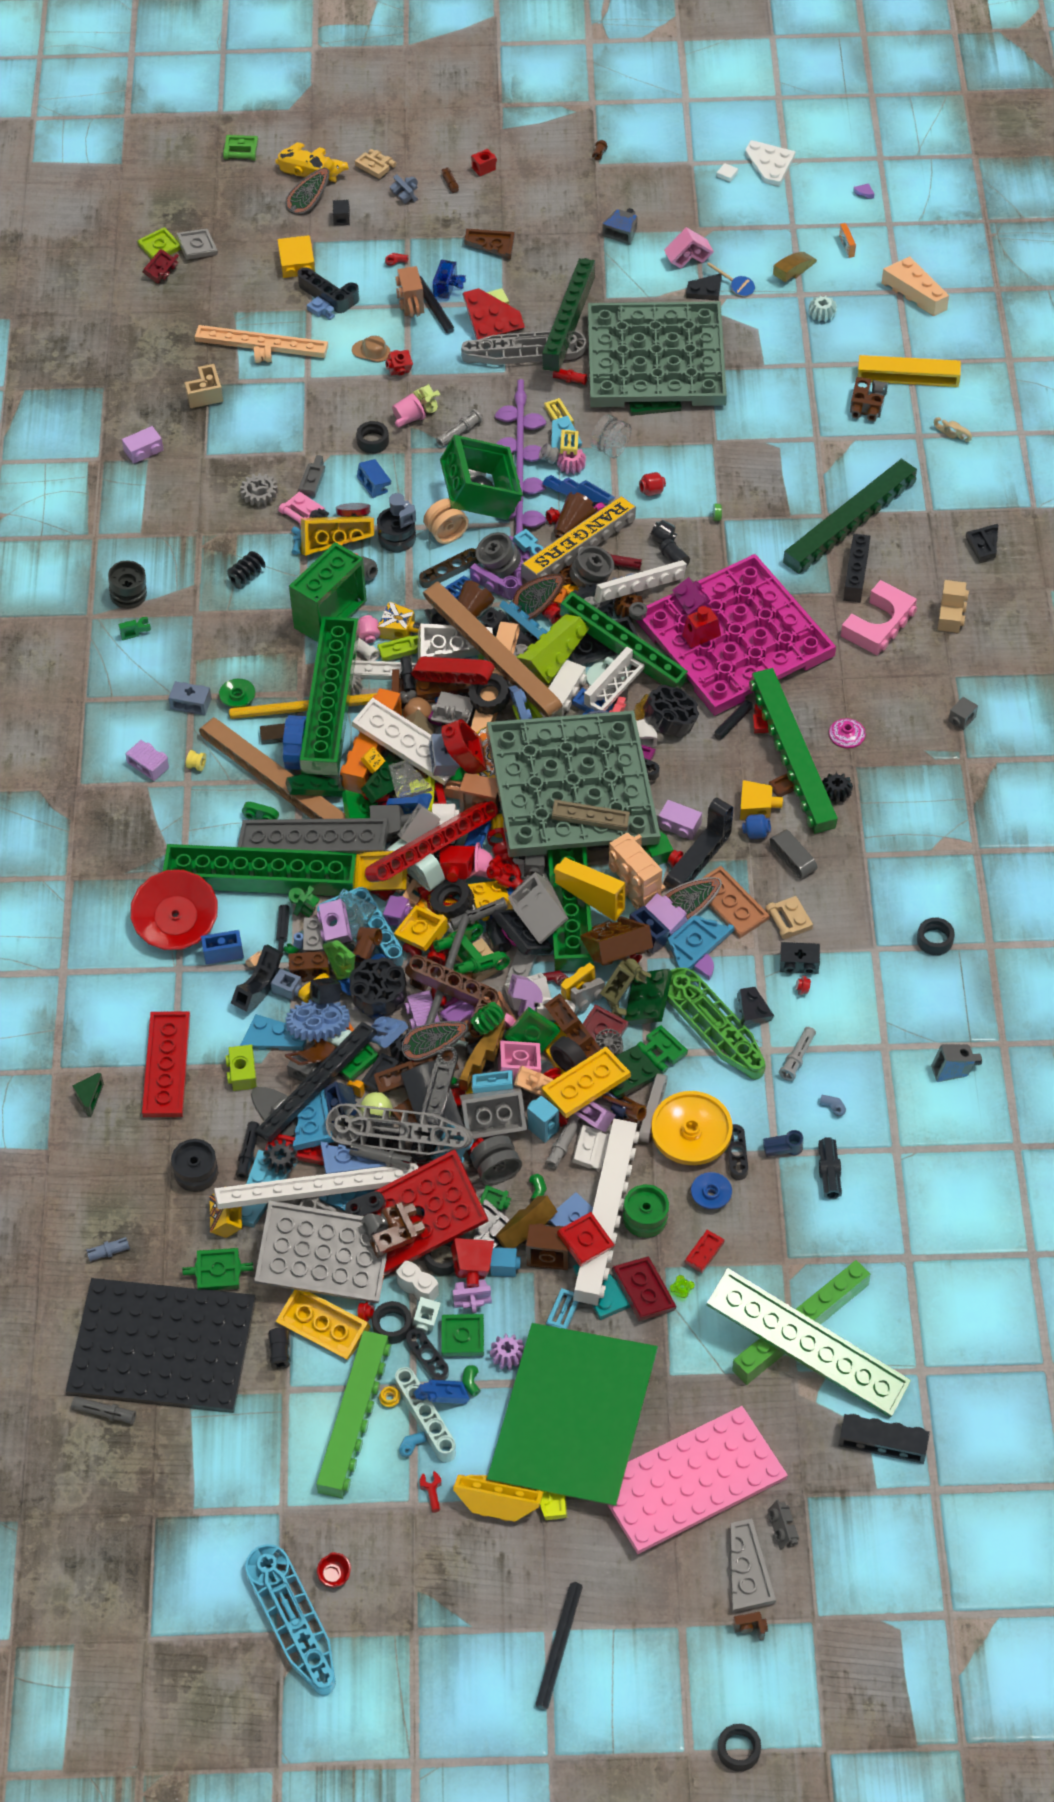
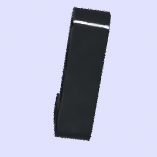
[298,267,360,313]

